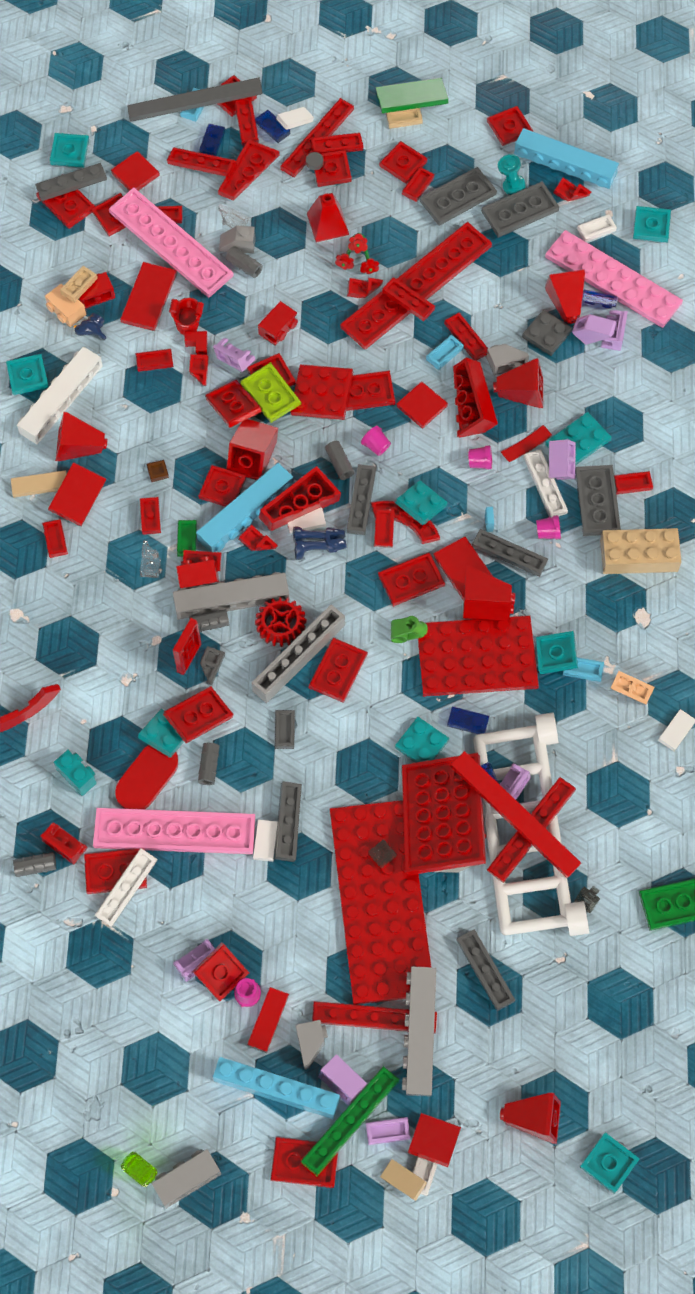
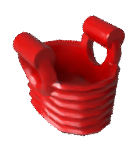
[169,298,204,335]

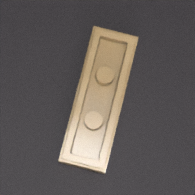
[11,470,67,498]

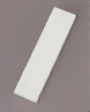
[523,449,568,517]
[95,848,158,927]

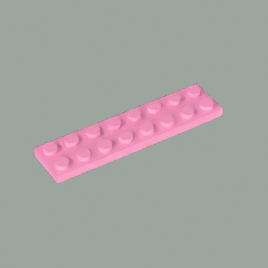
[109,188,233,298]
[545,230,683,328]
[93,808,255,854]

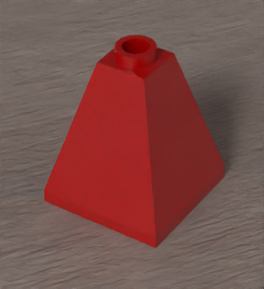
[307,193,349,242]
[545,269,585,324]
[493,358,543,408]
[55,412,108,461]
[500,1093,561,1144]

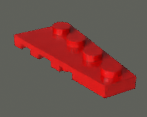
[218,139,280,201]

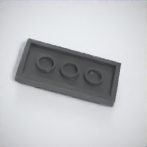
[420,167,497,226]
[481,181,559,237]
[575,465,621,536]

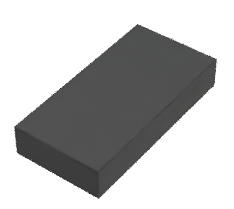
[275,710,295,749]

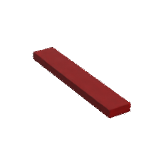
[280,98,354,178]
[487,777,576,883]
[312,1001,437,1034]

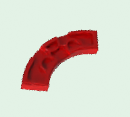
[371,501,440,544]
[0,684,61,732]

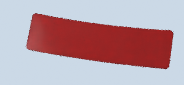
[501,425,552,462]

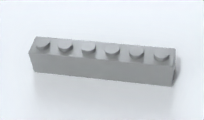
[173,572,290,620]
[252,605,345,704]
[402,967,436,1096]

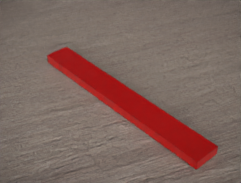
[450,751,581,878]

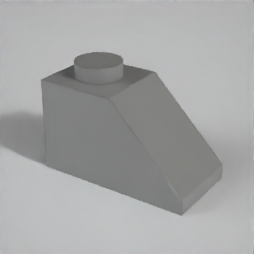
[219,226,255,254]
[487,344,529,376]
[296,1020,328,1070]

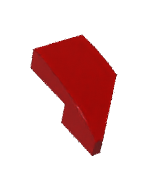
[553,178,592,201]
[347,277,383,298]
[189,354,209,386]
[238,525,278,551]

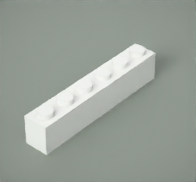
[17,347,103,444]

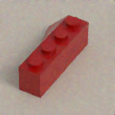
[453,357,498,438]

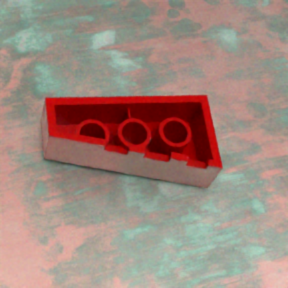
[259,466,341,531]

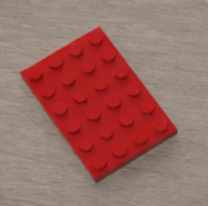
[417,615,539,697]
[402,753,486,875]

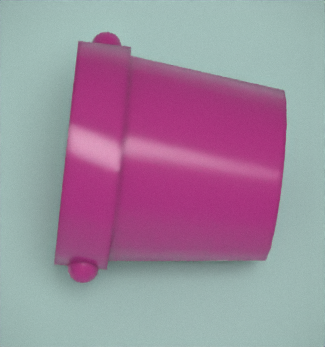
[361,426,391,456]
[468,445,492,470]
[536,515,561,540]
[234,978,261,1007]

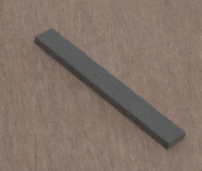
[127,77,263,122]

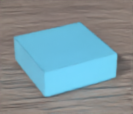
[485,507,494,532]

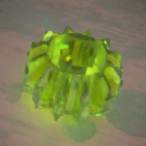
[121,1152,158,1187]

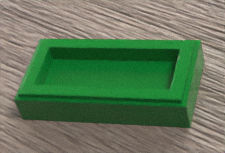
[177,520,197,557]

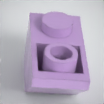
[572,314,617,345]

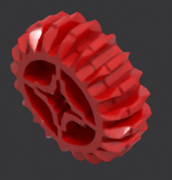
[255,597,307,647]

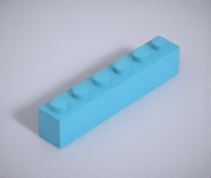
[514,128,619,189]
[196,463,294,552]
[213,1057,340,1120]

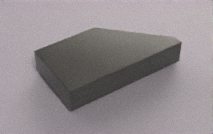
[200,646,225,685]

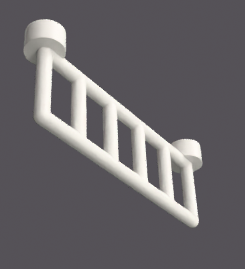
[473,712,590,936]

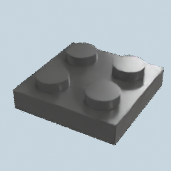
[522,310,572,356]

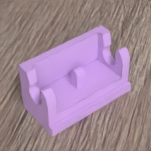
[601,310,628,351]
[213,338,256,372]
[549,440,576,480]
[500,763,531,800]
[173,939,215,982]
[318,1054,367,1106]

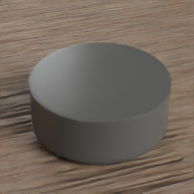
[306,152,323,170]

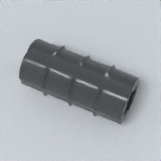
[226,246,263,278]
[325,440,354,480]
[189,609,230,632]
[198,742,220,785]
[13,852,57,877]

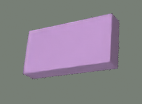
[366,1117,411,1145]

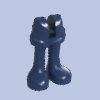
[293,526,347,560]

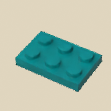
[545,412,612,466]

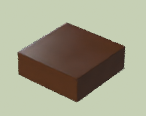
[146,460,169,483]

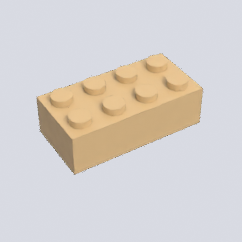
[600,528,681,574]

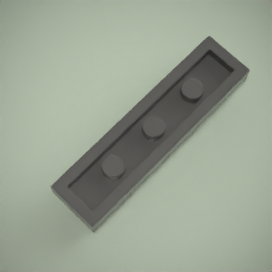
[35,163,107,201]
[347,464,376,535]
[472,529,548,577]
[275,781,302,862]
[456,929,515,1011]

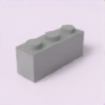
[152,1149,221,1209]

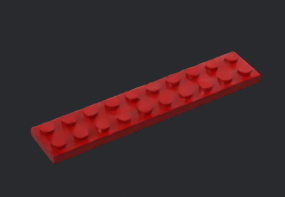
[340,222,492,350]

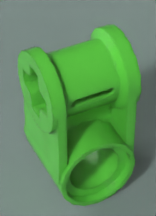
[391,616,428,643]

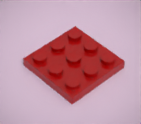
[290,364,354,420]

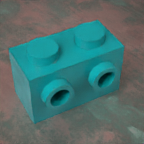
[53,749,97,796]

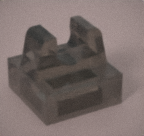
[368,839,397,868]
[574,886,600,913]

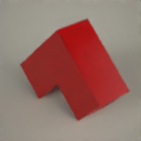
[185,331,208,355]

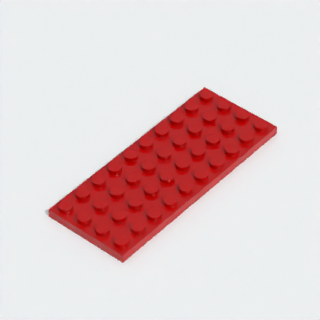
[330,800,432,1005]

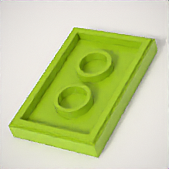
[240,362,301,423]

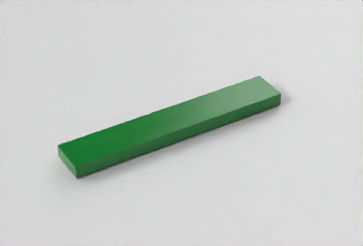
[301,1066,399,1176]

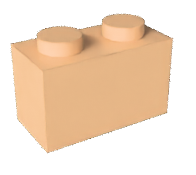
[45,284,86,327]

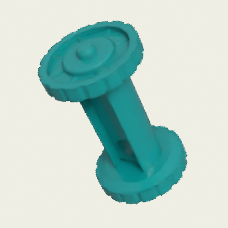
[497,154,526,195]

